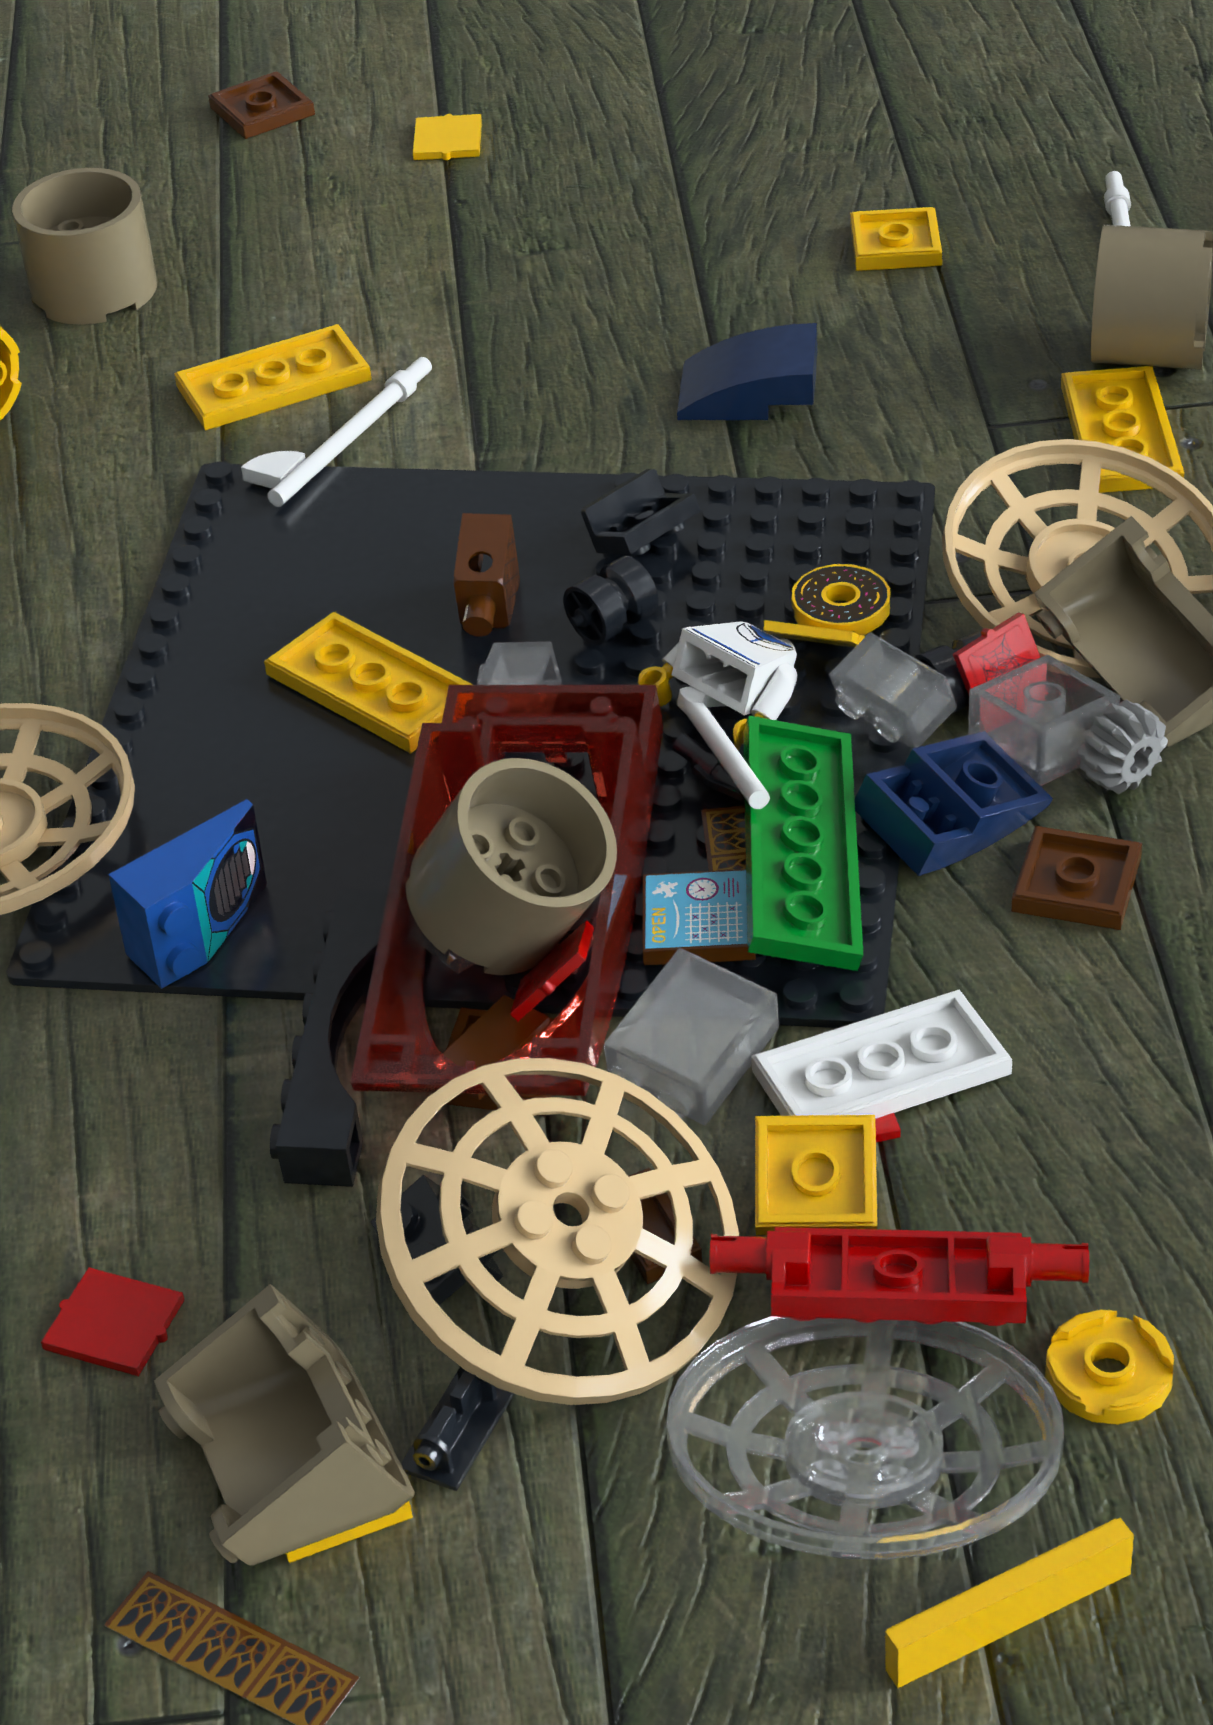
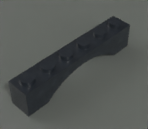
[270,889,410,1187]

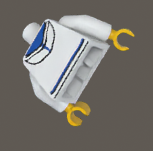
[638,621,797,750]

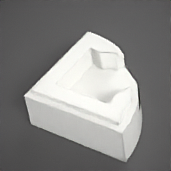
[241,451,305,489]

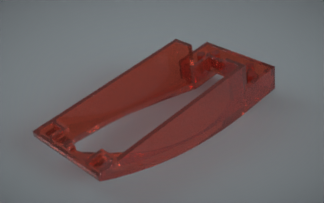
[350,685,663,1096]

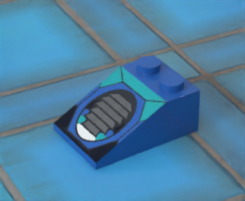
[108,799,267,989]

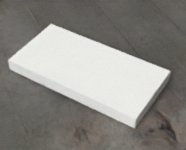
[751,990,1012,1119]

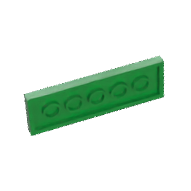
[744,716,863,971]

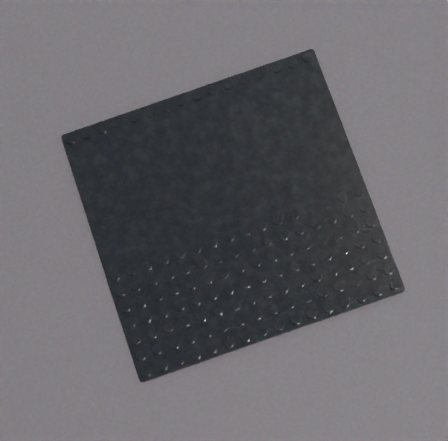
[7,461,935,1028]

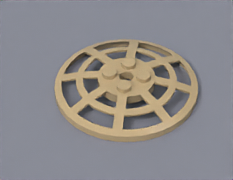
[942,439,1213,678]
[0,703,135,915]
[376,1058,739,1405]

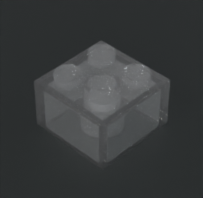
[968,654,1120,786]

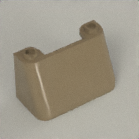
[1035,515,1213,748]
[154,1284,415,1566]

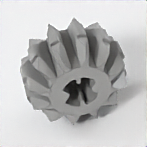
[1077,699,1168,794]

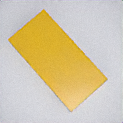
[174,324,372,431]
[1061,366,1184,493]
[264,612,480,754]

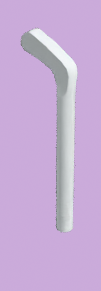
[677,686,770,809]

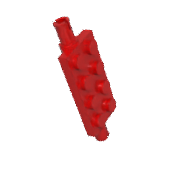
[710,1227,1089,1326]

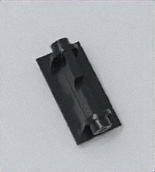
[401,1366,514,1491]

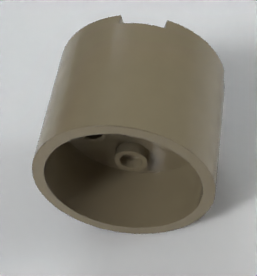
[12,168,157,325]
[1091,225,1213,370]
[406,758,617,975]

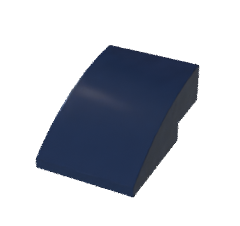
[677,323,818,420]
[855,731,1053,876]

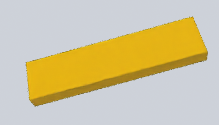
[885,1517,1134,1688]

